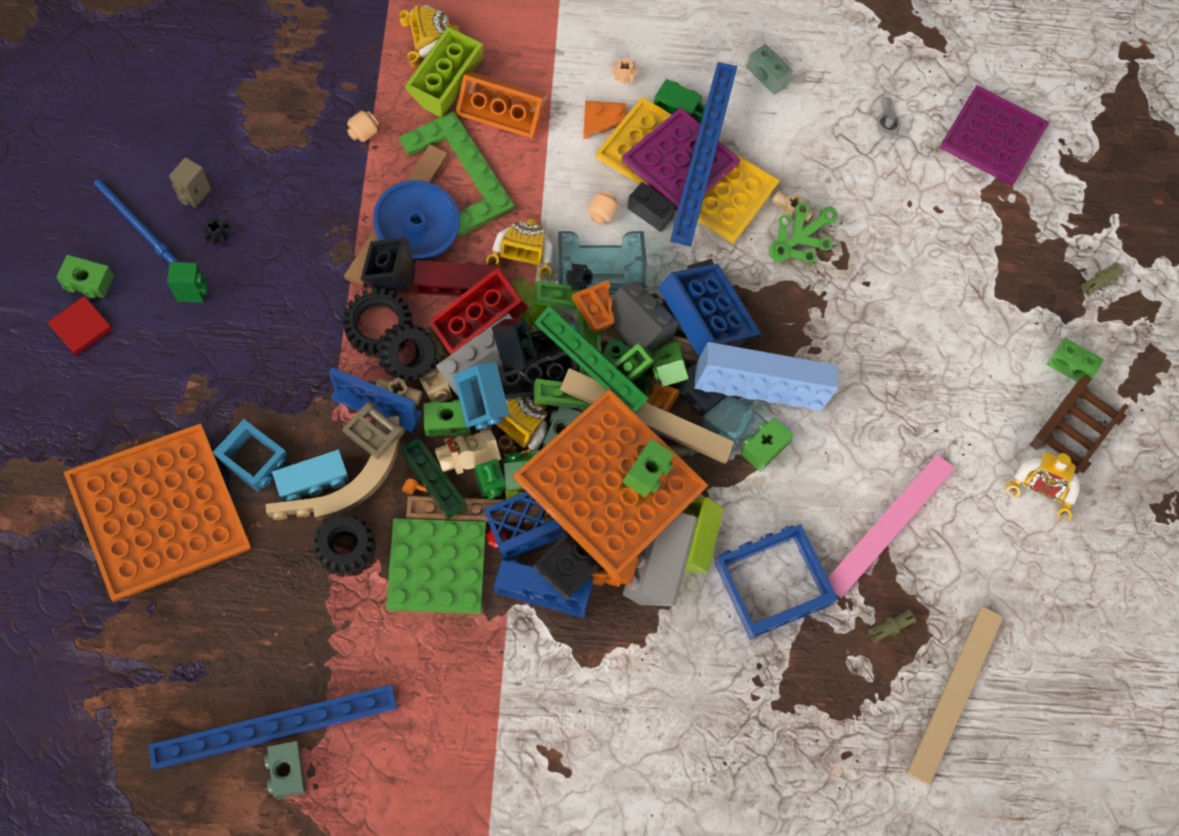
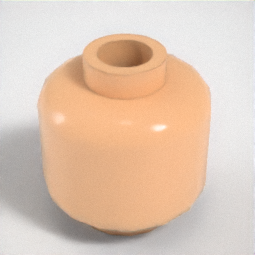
[347,111,379,142]
[588,191,619,224]

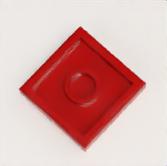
[47,296,112,356]

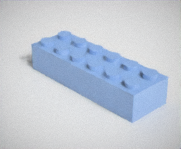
[694,342,838,411]

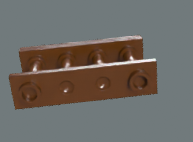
[1029,374,1129,474]

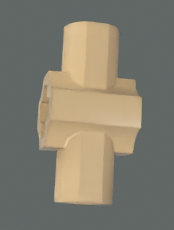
[772,191,815,224]
[376,378,422,405]

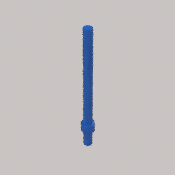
[94,179,180,264]

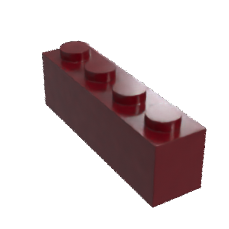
[413,259,503,297]

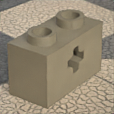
[169,157,211,208]

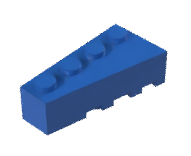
[494,560,593,618]

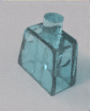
[701,396,755,449]

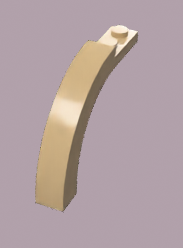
[266,416,400,521]

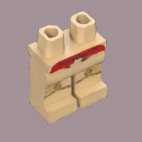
[435,427,501,474]

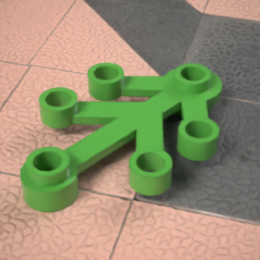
[769,202,838,263]

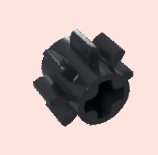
[202,217,231,245]
[566,264,593,291]

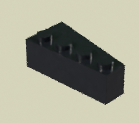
[498,346,577,399]

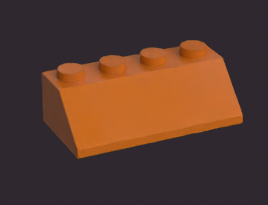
[455,71,548,139]

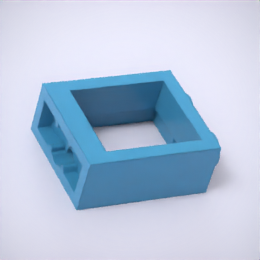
[453,362,510,430]
[213,419,289,492]

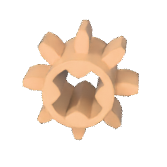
[612,58,637,85]

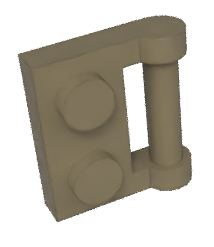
[342,401,405,460]

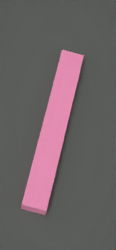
[828,454,955,598]

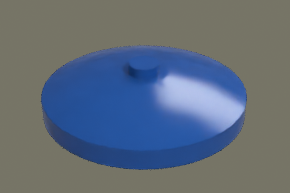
[373,180,460,262]

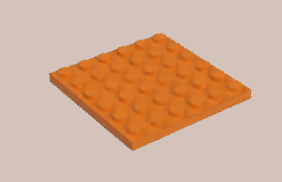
[513,389,708,579]
[64,424,251,602]

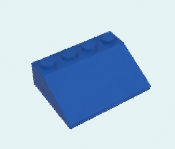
[658,264,761,358]

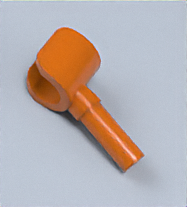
[402,479,428,495]

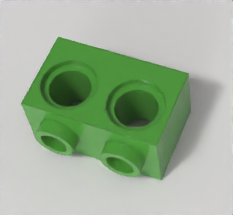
[1047,338,1104,382]

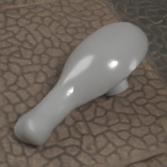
[877,97,901,139]

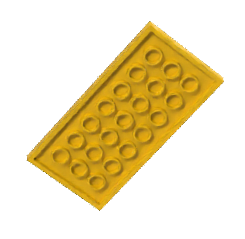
[595,97,780,244]

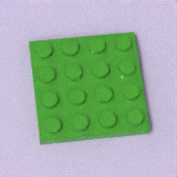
[386,518,486,614]

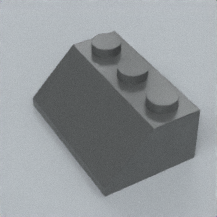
[611,281,679,351]

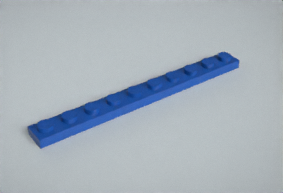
[670,62,738,247]
[148,685,398,771]

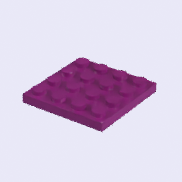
[939,85,1049,186]
[621,108,740,211]

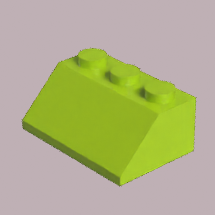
[682,497,724,573]

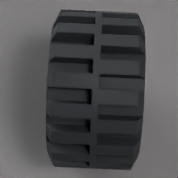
[376,323,438,381]
[313,513,376,577]

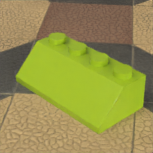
[405,27,484,117]

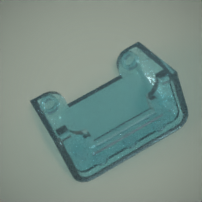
[558,231,647,297]

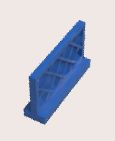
[329,367,422,434]
[484,491,567,561]

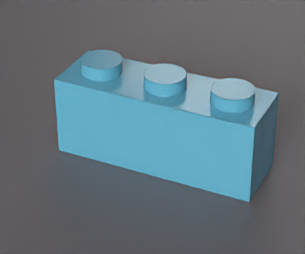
[272,449,349,502]

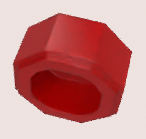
[487,526,509,550]

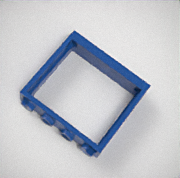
[715,524,838,640]

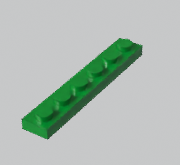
[534,306,650,414]

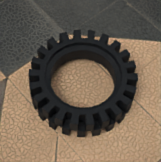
[343,288,413,358]

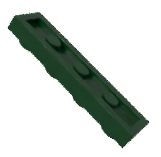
[400,438,467,520]

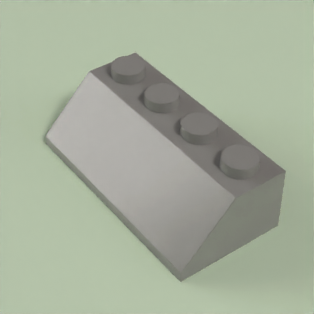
[436,313,537,397]
[623,513,698,606]

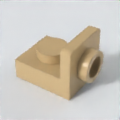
[418,368,453,403]

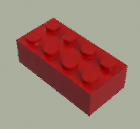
[428,267,529,355]

